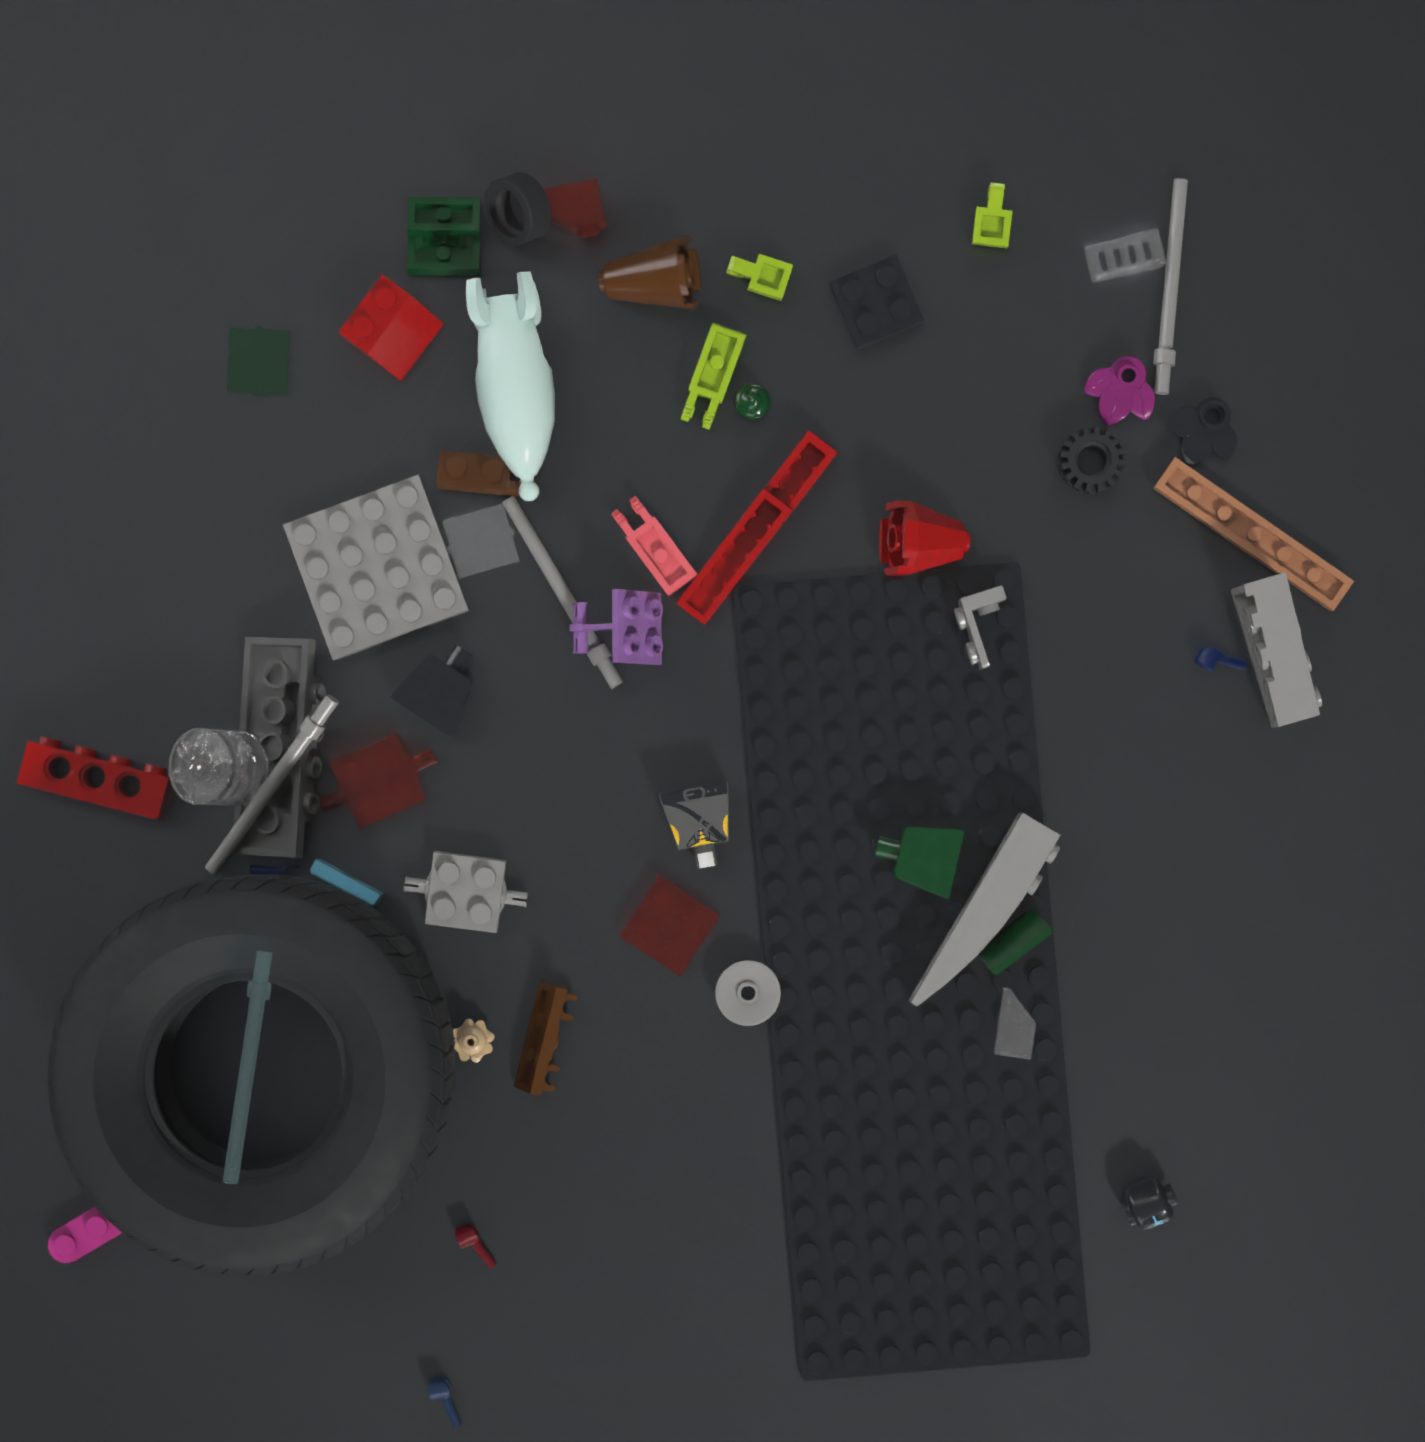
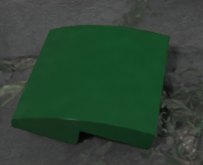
[407,197,481,276]

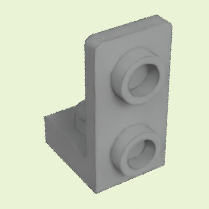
[954,585,1006,670]

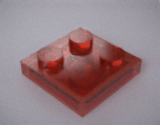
[620,876,720,976]

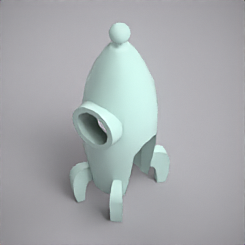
[466,271,555,501]

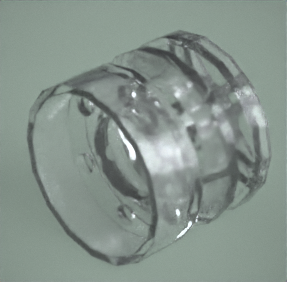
[169,728,268,806]

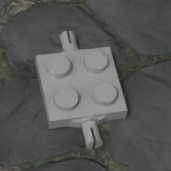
[404,851,528,933]

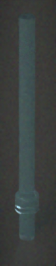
[223,950,273,1184]

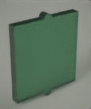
[227,325,290,396]

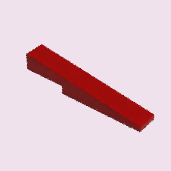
[676,430,839,625]

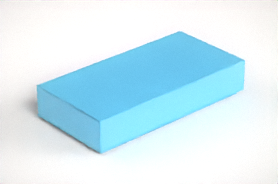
[310,859,384,906]

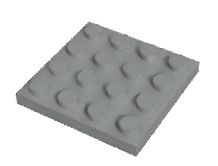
[283,475,469,661]

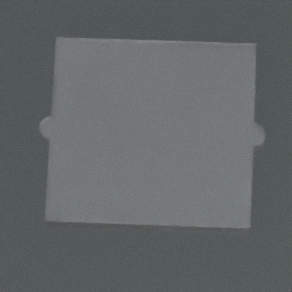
[442,504,520,579]

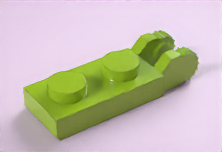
[681,323,747,430]

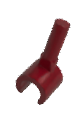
[455,1224,497,1269]

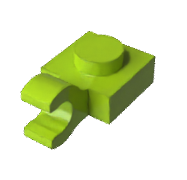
[971,182,1013,249]
[726,254,793,301]

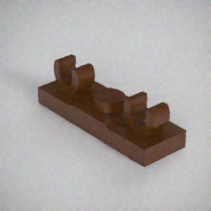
[514,981,578,1096]

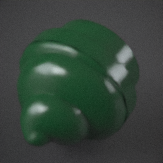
[734,383,771,420]

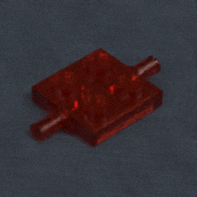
[319,733,438,829]

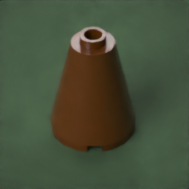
[598,236,701,309]

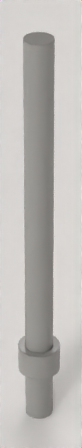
[1153,178,1188,395]
[502,496,623,689]
[205,694,339,875]

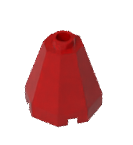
[879,500,971,576]

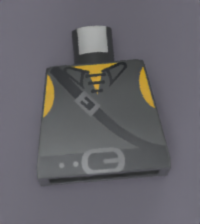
[659,782,729,869]

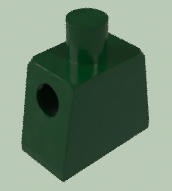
[875,826,965,899]

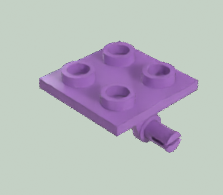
[570,589,663,665]

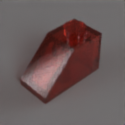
[544,178,606,238]

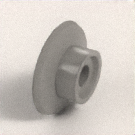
[715,960,781,1026]

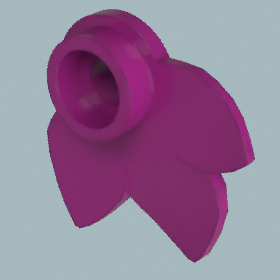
[1084,356,1155,425]

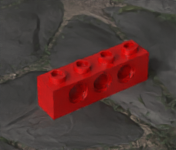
[17,736,175,820]

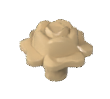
[453,1019,495,1063]

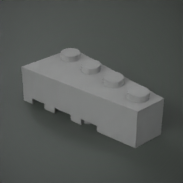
[1231,572,1322,728]

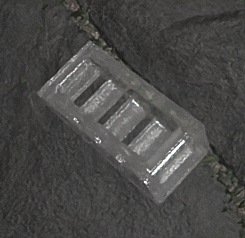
[1084,228,1166,283]

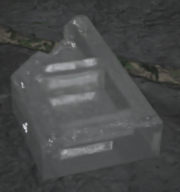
[993,987,1036,1060]

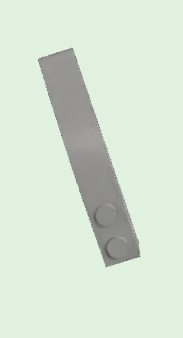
[909,813,1061,1006]

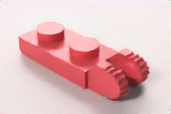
[611,496,697,597]

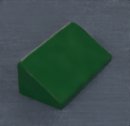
[978,910,1053,975]

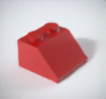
[338,274,444,381]

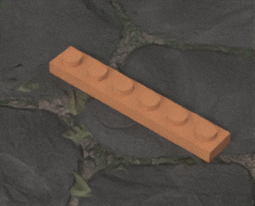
[1153,457,1354,611]

